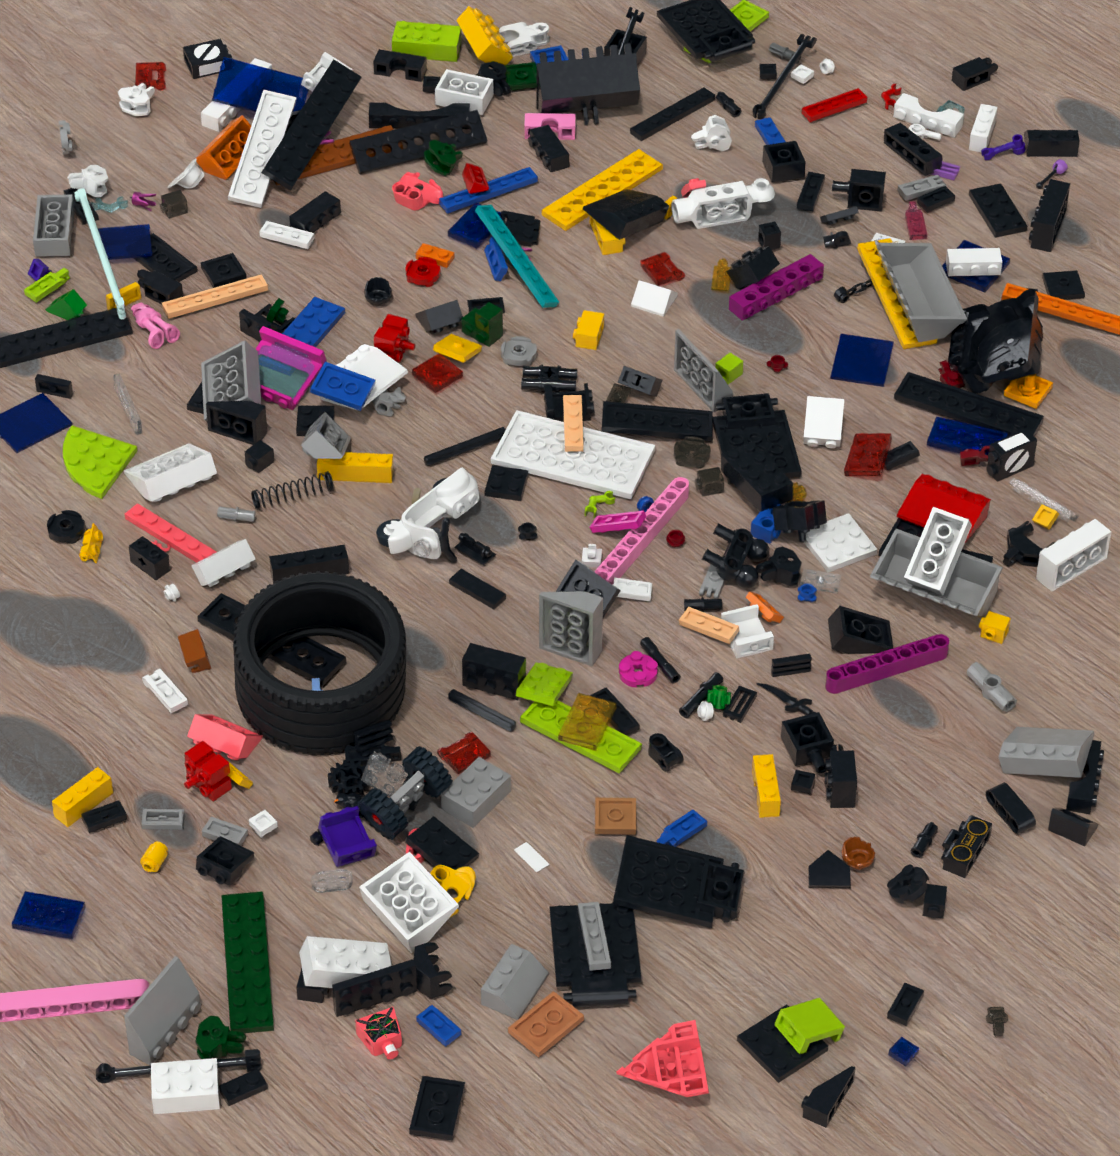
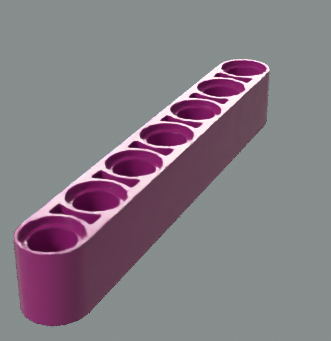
[825,634,950,694]

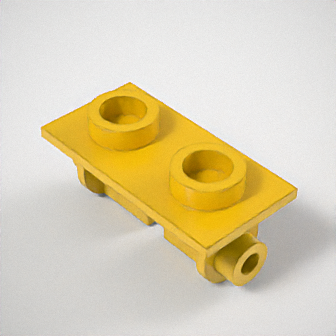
[79,523,103,563]

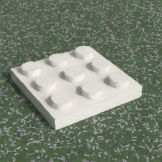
[804,513,877,573]

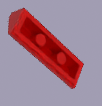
[462,163,489,194]

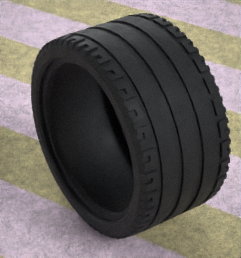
[233,571,406,755]

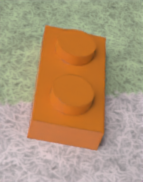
[416,243,455,268]
[745,591,784,623]

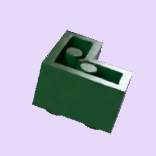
[462,302,503,347]

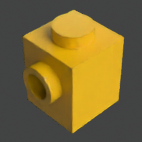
[979,611,1011,644]

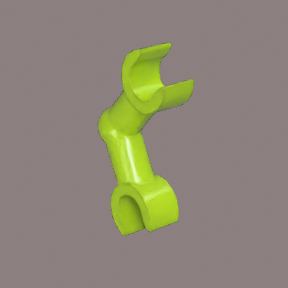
[584,491,615,518]

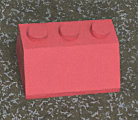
[187,714,263,761]

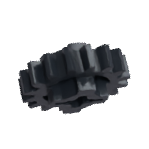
[328,759,372,795]

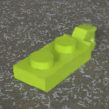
[24,268,70,303]

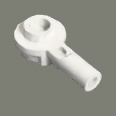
[909,123,942,141]

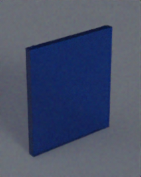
[98,224,153,260]

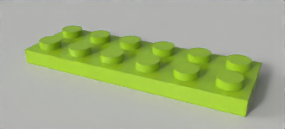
[684,0,769,63]
[520,700,642,774]

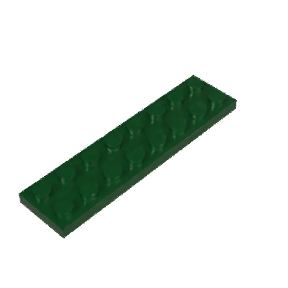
[221,891,274,1033]

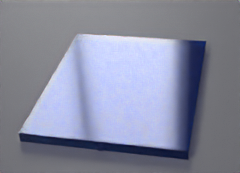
[830,334,894,387]
[0,393,73,453]

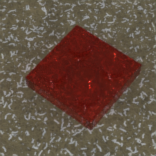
[412,353,463,393]

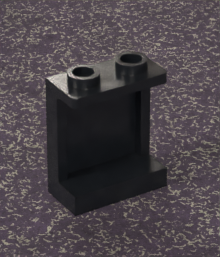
[544,383,594,422]

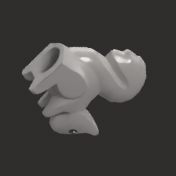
[372,387,406,417]

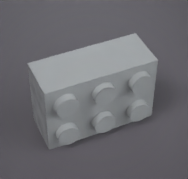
[441,757,511,828]

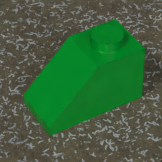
[45,289,87,320]

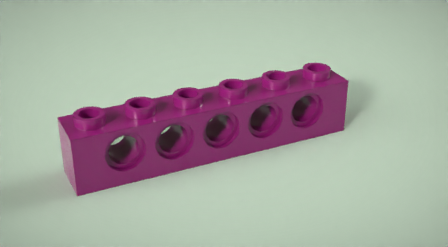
[729,254,824,321]

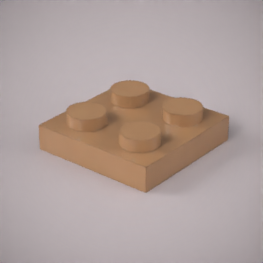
[595,797,636,835]

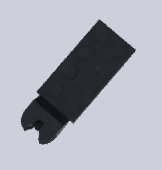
[332,942,453,1017]

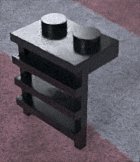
[239,304,295,342]

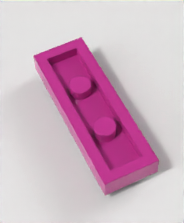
[590,510,647,533]

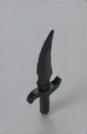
[756,683,816,715]

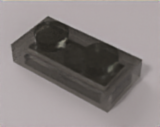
[606,383,631,403]

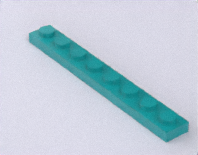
[475,205,559,308]

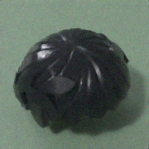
[364,277,392,305]

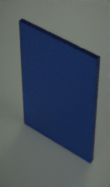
[212,57,309,112]

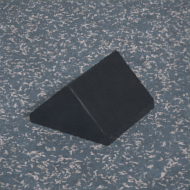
[1048,808,1099,847]

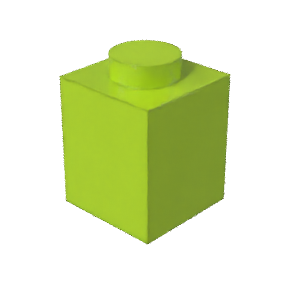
[715,353,743,385]

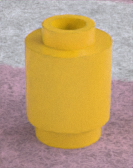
[140,841,168,872]

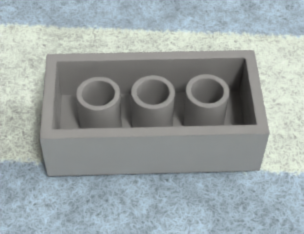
[33,195,74,257]

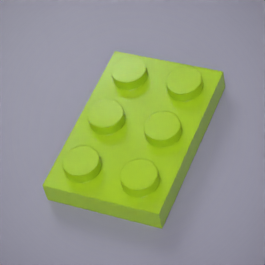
[516,662,573,706]

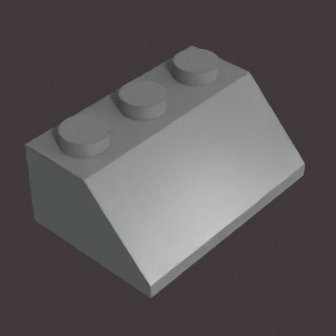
[481,944,549,1020]

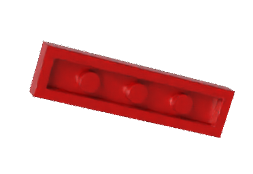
[802,88,867,122]

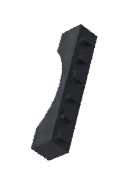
[369,102,470,129]

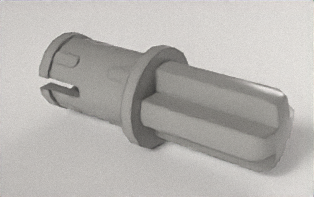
[217,506,256,523]

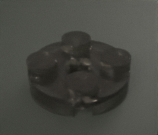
[673,436,711,469]

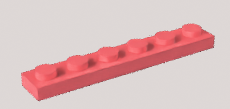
[125,503,217,563]

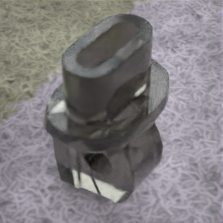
[986,1007,1008,1036]

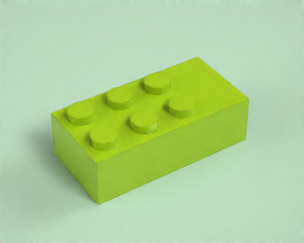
[392,21,462,62]

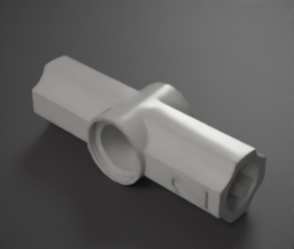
[967,662,1017,713]

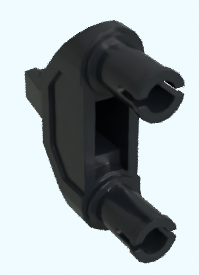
[1003,521,1055,567]

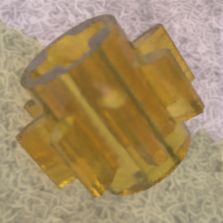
[787,482,807,503]

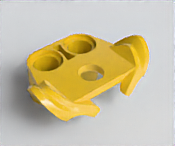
[430,865,476,918]

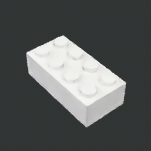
[904,507,972,596]
[1036,519,1111,592]
[299,936,392,988]

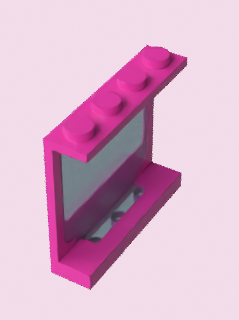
[256,326,327,410]

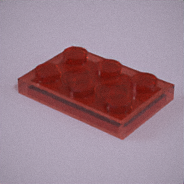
[844,433,892,476]

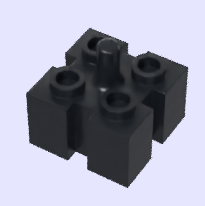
[772,500,827,542]

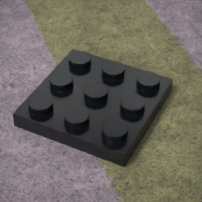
[737,1004,828,1083]

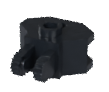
[476,61,511,97]
[755,546,802,586]

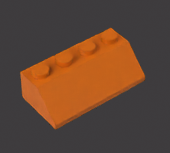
[196,115,251,180]

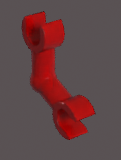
[881,84,902,110]

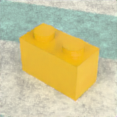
[573,310,604,350]

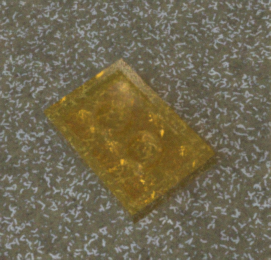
[558,693,616,751]

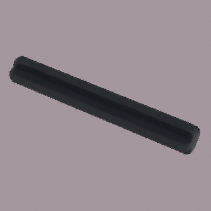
[448,689,516,732]

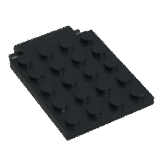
[657,0,755,63]
[712,393,802,484]
[612,835,745,928]
[549,903,641,1008]

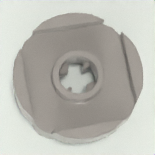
[59,120,73,155]
[501,336,537,366]

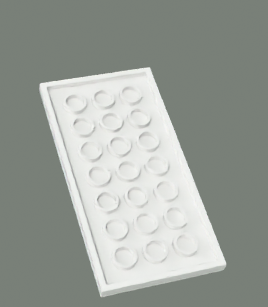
[491,410,655,499]

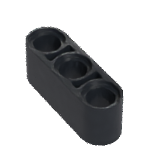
[985,782,1036,834]

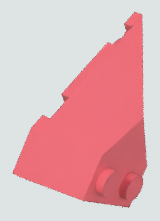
[616,1020,709,1097]

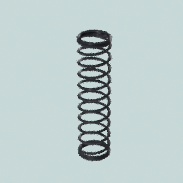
[251,471,334,510]

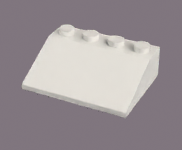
[320,344,408,411]
[124,443,217,502]
[359,852,459,954]

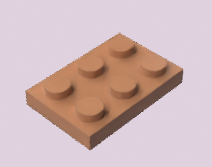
[508,991,584,1058]

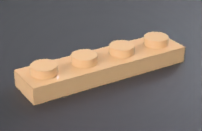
[563,395,583,452]

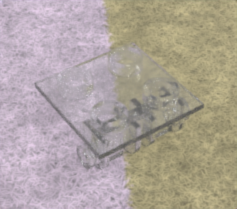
[361,752,408,797]

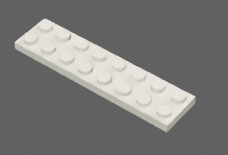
[228,90,296,208]

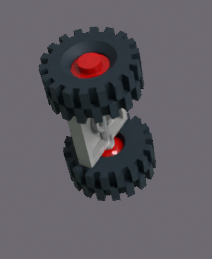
[357,746,453,840]

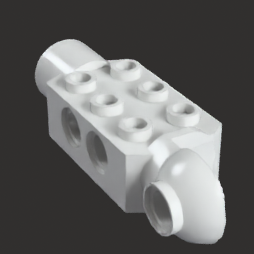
[671,178,775,229]

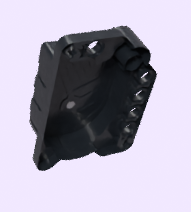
[948,289,1043,394]

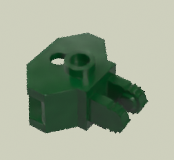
[424,139,463,176]
[195,1016,247,1059]

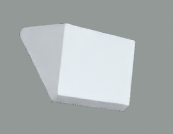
[631,280,678,317]

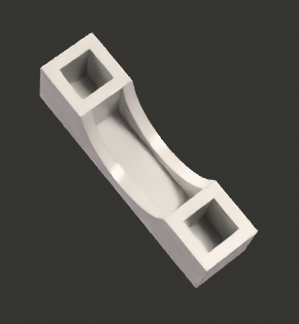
[893,93,964,138]

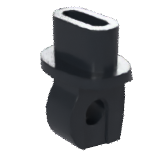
[823,231,851,248]

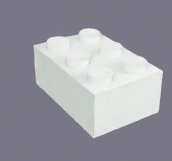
[435,69,494,115]
[151,1058,220,1114]

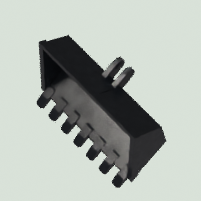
[536,43,640,125]

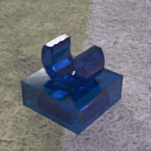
[888,1037,919,1067]

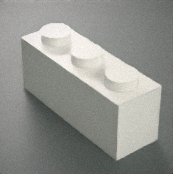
[969,104,997,152]
[946,248,1002,276]
[191,539,256,587]

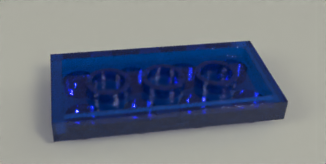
[927,416,1008,455]

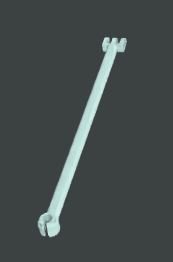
[74,188,126,319]

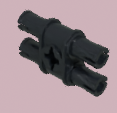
[521,364,577,393]

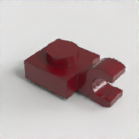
[939,360,965,388]
[960,446,990,466]

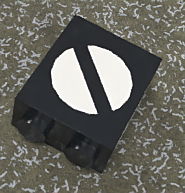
[183,38,233,79]
[986,428,1037,482]

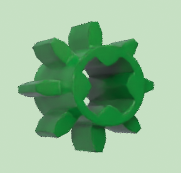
[707,685,731,709]

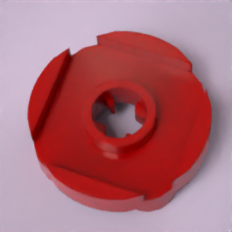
[405,257,441,287]

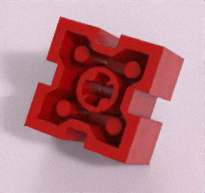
[374,314,416,363]
[184,741,232,802]

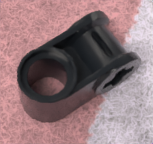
[648,733,684,772]

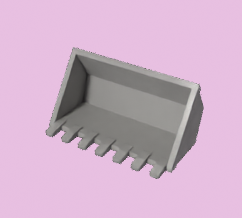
[874,239,967,342]

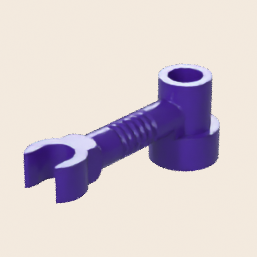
[981,134,1026,160]

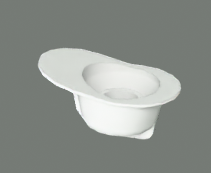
[167,158,204,189]

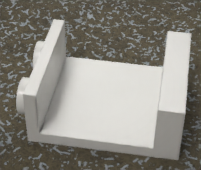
[721,604,774,659]

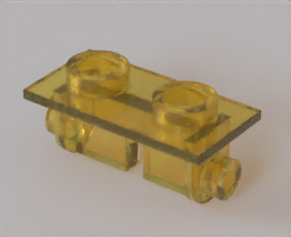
[711,258,731,291]

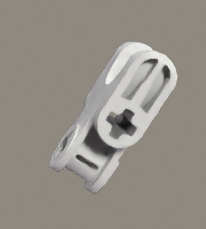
[499,22,549,57]

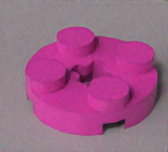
[619,651,658,688]

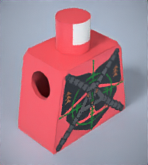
[355,1007,402,1060]

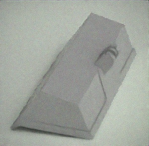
[870,529,1003,617]

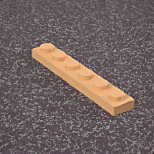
[162,274,268,319]

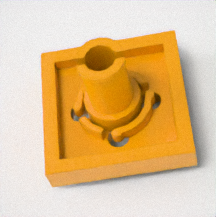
[1004,374,1053,409]

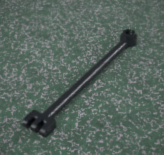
[618,7,645,55]
[753,34,817,119]
[96,1049,262,1083]

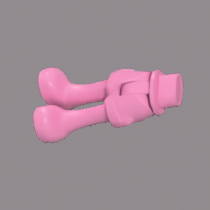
[131,302,180,349]

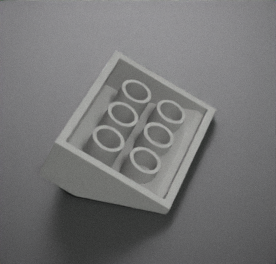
[674,329,733,413]
[201,340,261,421]
[539,591,603,667]
[999,727,1095,778]
[124,956,201,1065]

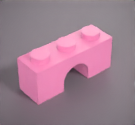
[525,113,575,140]

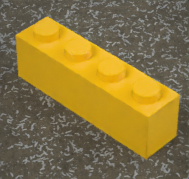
[317,452,394,483]

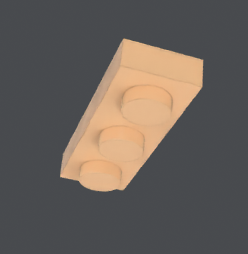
[679,607,739,644]

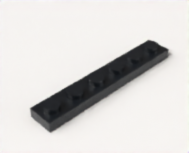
[630,87,715,141]

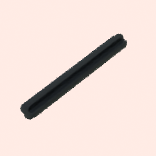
[423,427,506,466]

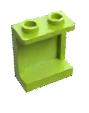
[774,998,845,1054]

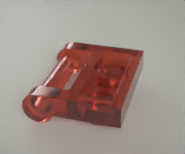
[135,62,166,90]
[640,252,685,286]
[437,732,491,774]

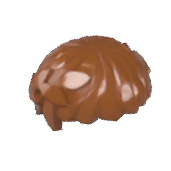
[842,837,875,870]

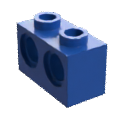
[751,504,781,544]

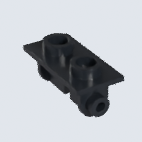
[455,533,496,566]

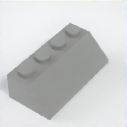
[301,412,351,459]

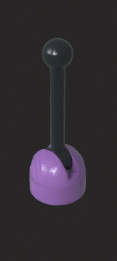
[1036,159,1068,189]

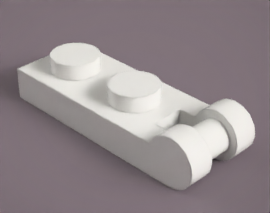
[142,669,188,714]

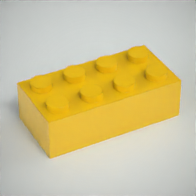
[456,6,513,65]

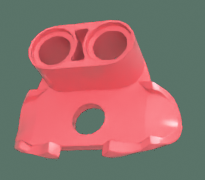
[392,172,443,211]

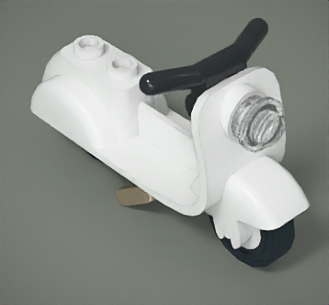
[376,467,479,563]

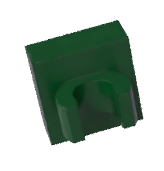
[266,298,289,323]

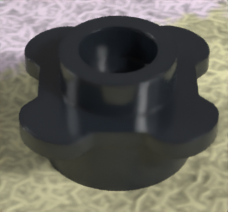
[518,522,537,540]

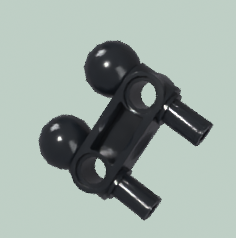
[701,523,770,589]

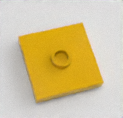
[433,334,482,363]

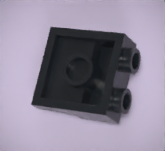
[196,836,254,886]

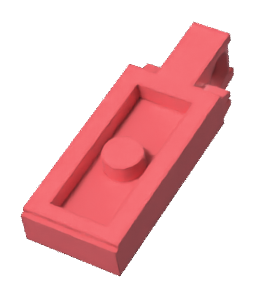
[681,178,706,198]

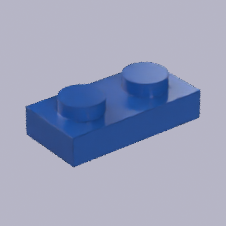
[416,1005,461,1047]

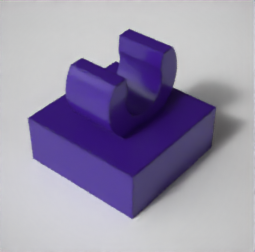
[28,259,52,281]

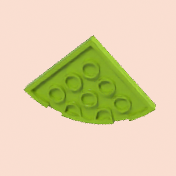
[63,426,137,499]

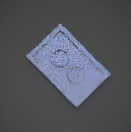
[448,203,502,248]
[12,891,86,939]

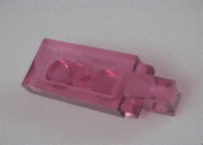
[905,201,927,240]

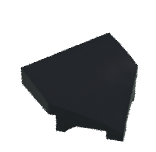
[808,850,851,888]

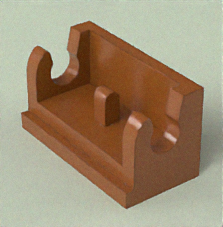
[178,629,212,673]

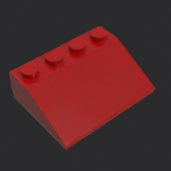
[896,474,991,543]

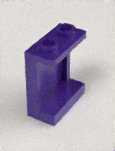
[318,806,377,868]

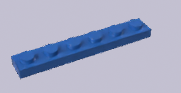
[439,167,538,214]

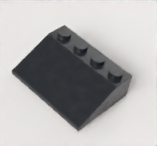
[583,189,669,240]

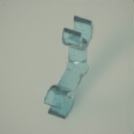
[91,196,128,213]

